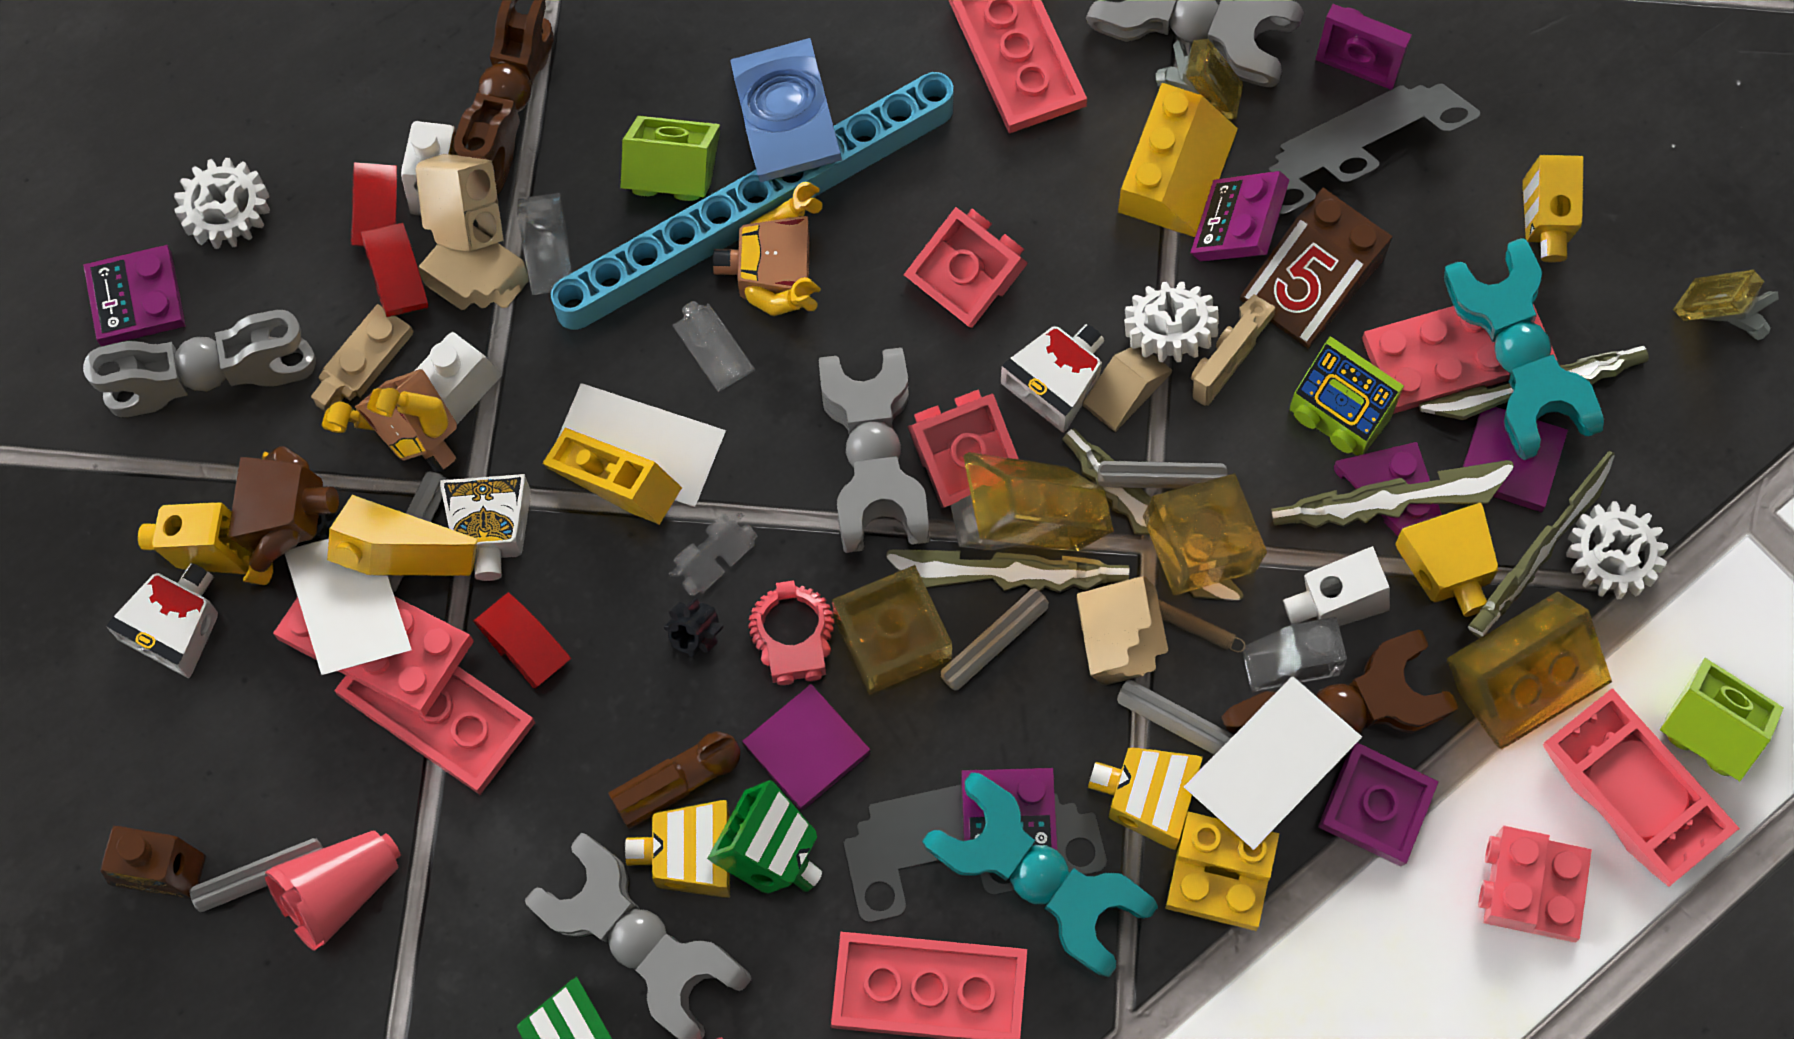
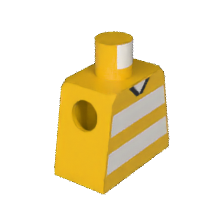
[1523,155,1583,262]
[1088,747,1203,850]
[625,800,730,897]

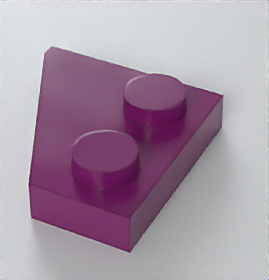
[1334,442,1442,536]

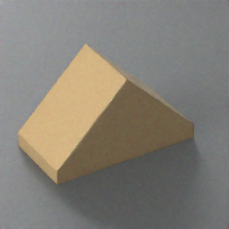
[1082,347,1172,432]

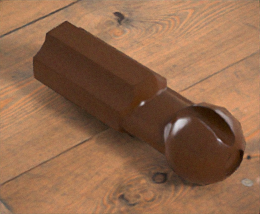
[608,731,741,829]

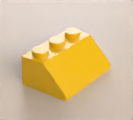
[1118,83,1238,237]

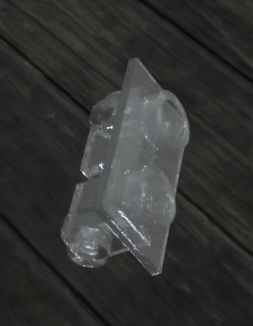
[673,301,755,392]
[669,513,758,596]

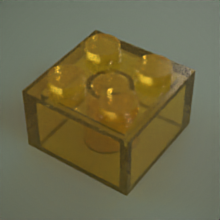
[1143,473,1267,595]
[832,565,952,695]

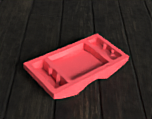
[1543,688,1740,887]

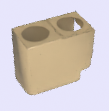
[415,154,504,252]
[418,226,530,310]
[1077,576,1168,685]

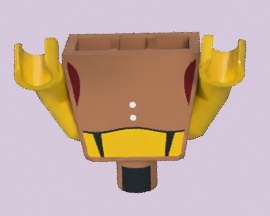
[713,182,822,316]
[322,369,457,473]

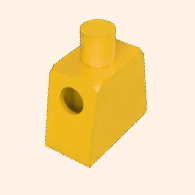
[1395,502,1498,617]
[138,503,252,574]

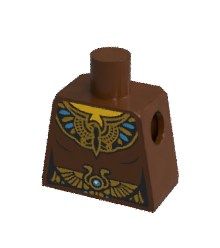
[101,826,206,899]

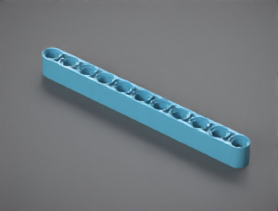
[551,72,953,330]

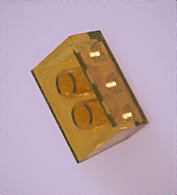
[963,452,1114,551]
[1447,591,1612,750]

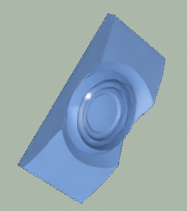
[731,38,842,183]

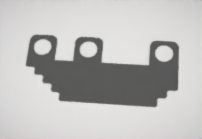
[1269,84,1480,214]
[843,785,1107,922]

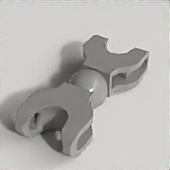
[1086,0,1304,87]
[83,310,316,417]
[819,348,929,553]
[525,833,752,1039]

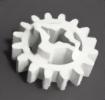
[174,158,270,249]
[1124,282,1219,362]
[1566,501,1668,599]

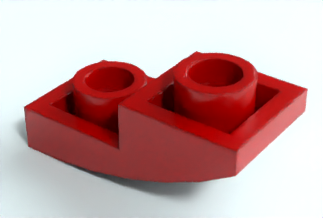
[351,162,397,247]
[361,223,428,317]
[473,592,571,688]

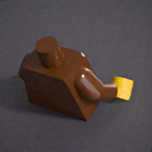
[228,446,339,585]

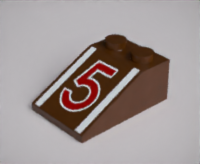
[1240,188,1393,349]

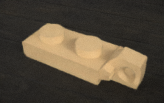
[1191,294,1275,406]
[311,304,413,412]

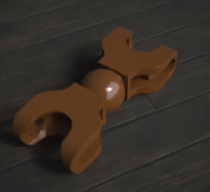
[454,0,554,194]
[1221,630,1459,734]

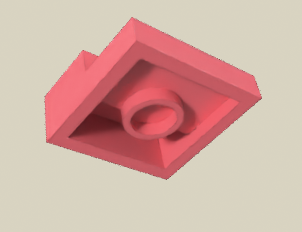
[904,207,1028,328]
[907,389,1025,508]
[1478,825,1592,943]

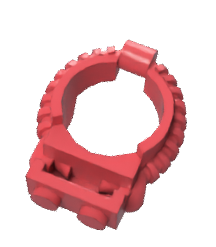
[748,580,834,685]

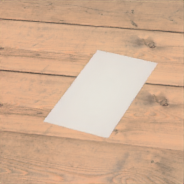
[557,383,726,507]
[285,539,412,675]
[1184,676,1362,850]

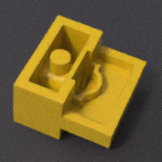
[1165,812,1280,931]

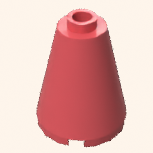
[265,830,401,950]

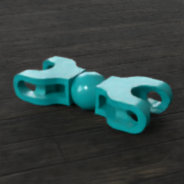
[1444,238,1604,460]
[922,773,1158,977]

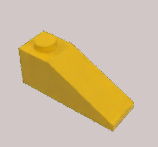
[542,428,682,525]
[327,495,478,576]

